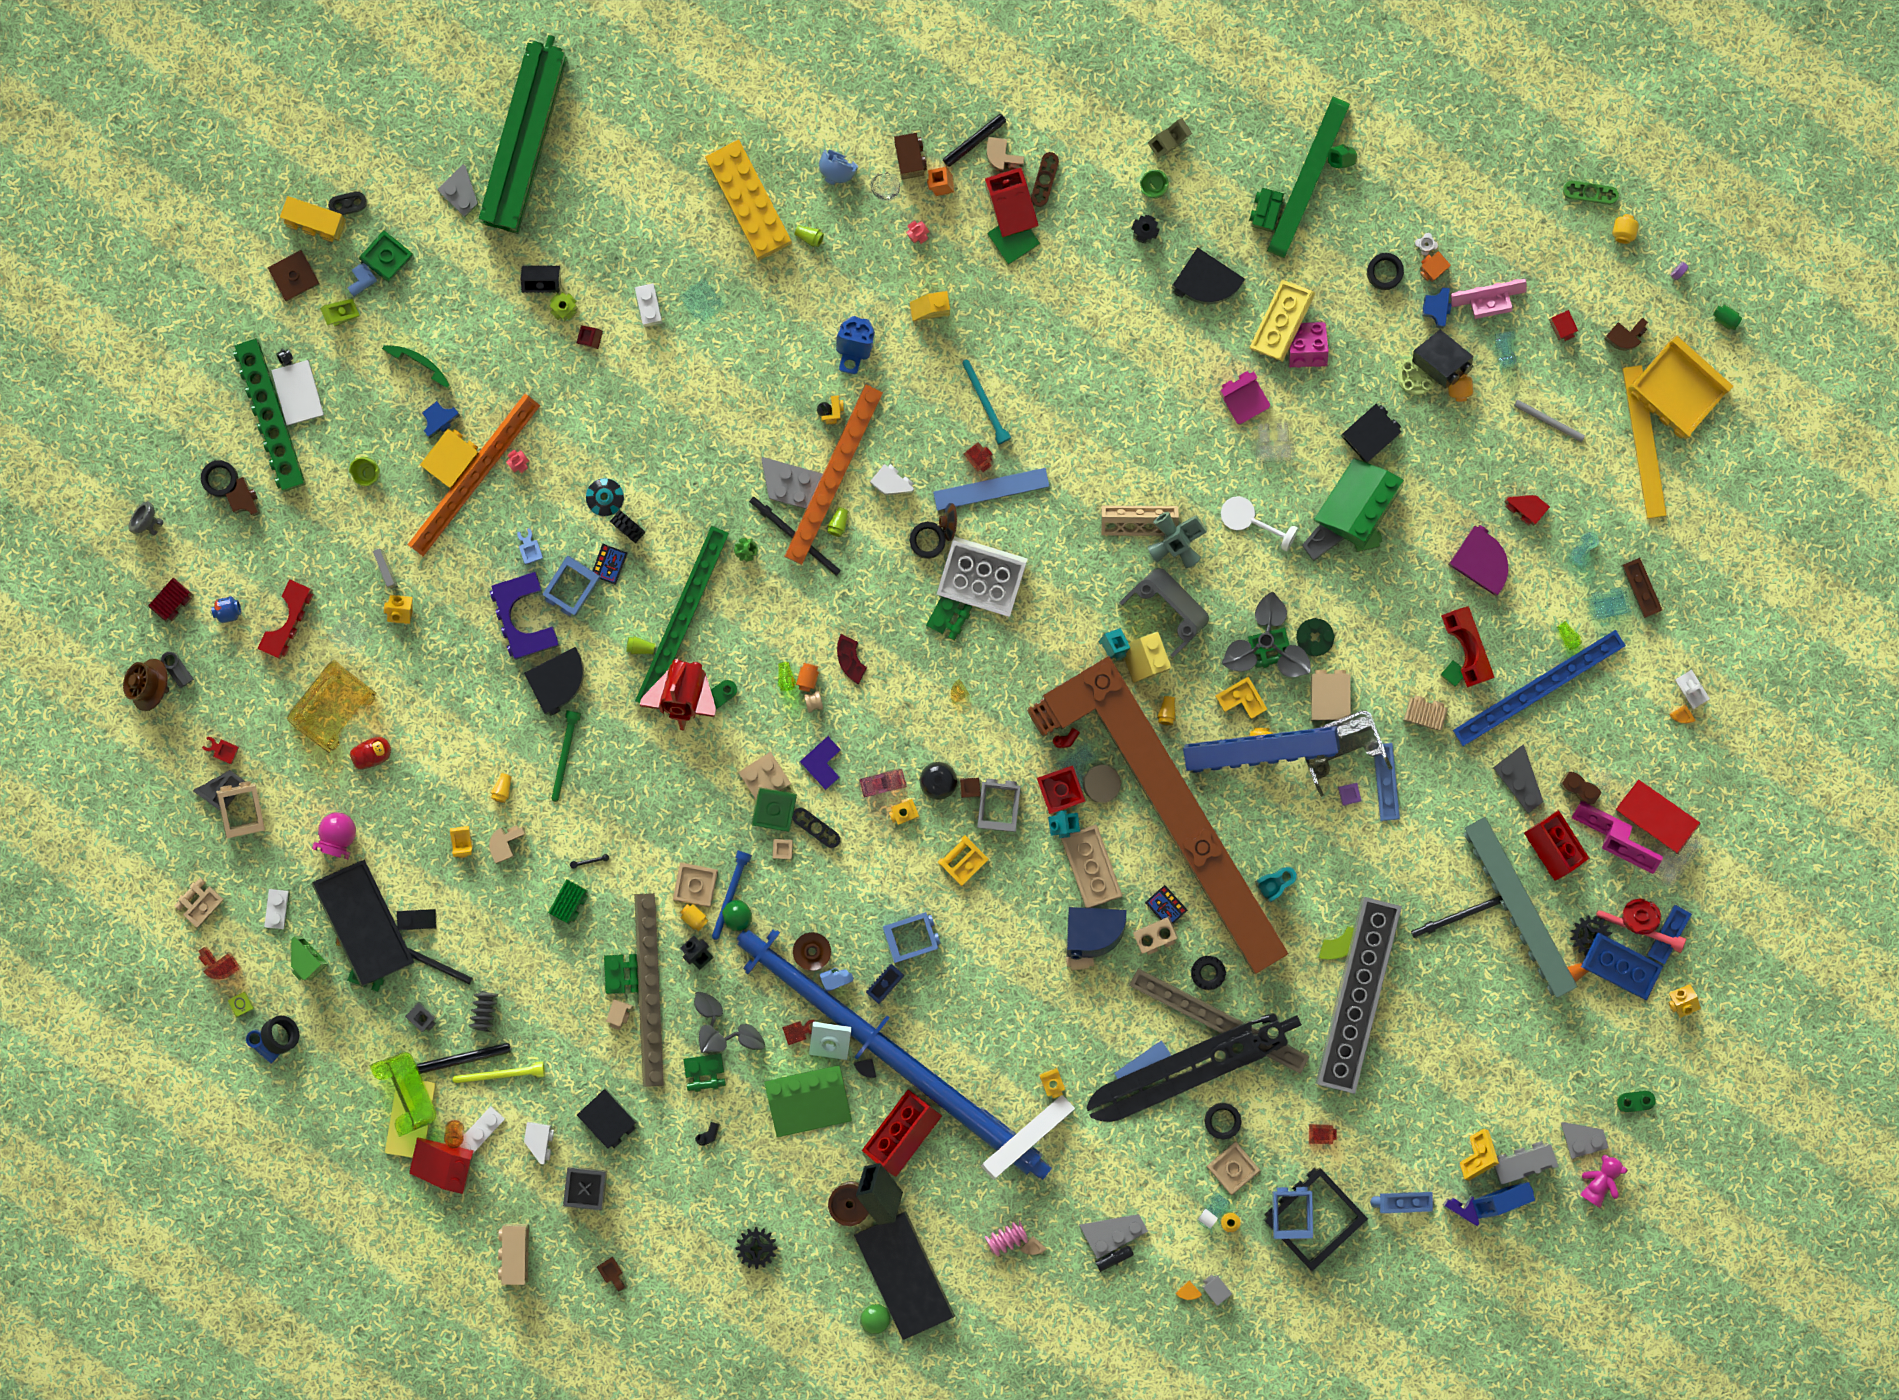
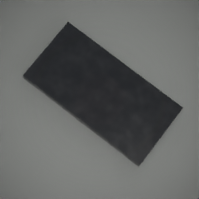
[312,859,414,987]
[854,1211,955,1340]

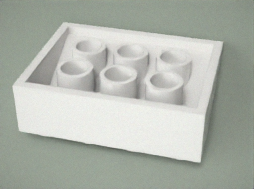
[936,536,1028,617]

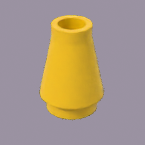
[1157,696,1176,725]
[491,773,512,803]

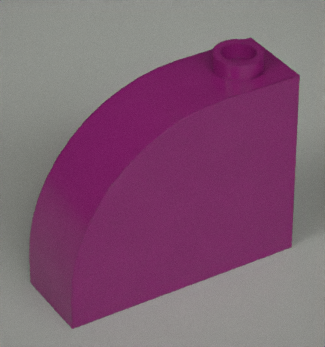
[1448,525,1508,596]

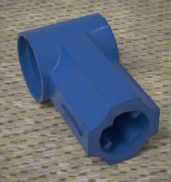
[246,1029,280,1064]

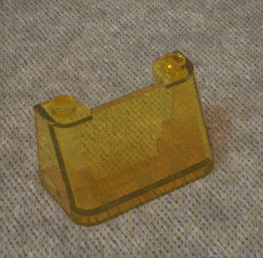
[287,660,377,753]

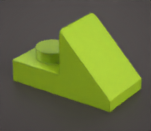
[320,298,360,327]

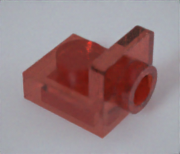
[1309,1124,1337,1144]

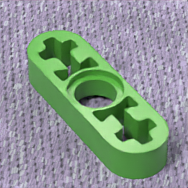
[1563,181,1619,205]

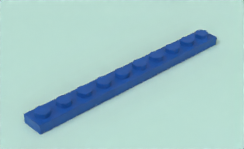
[1452,630,1626,747]

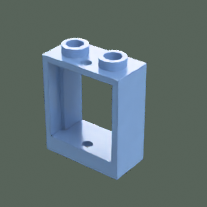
[542,556,601,616]
[883,912,941,963]
[1272,1187,1313,1239]

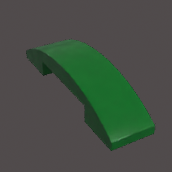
[382,345,451,390]

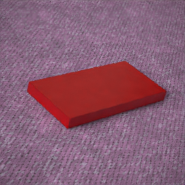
[1615,779,1701,854]

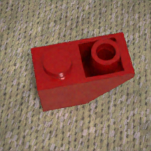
[1504,495,1550,526]

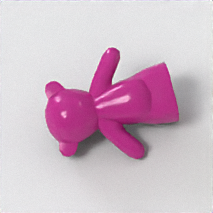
[1580,1155,1628,1208]

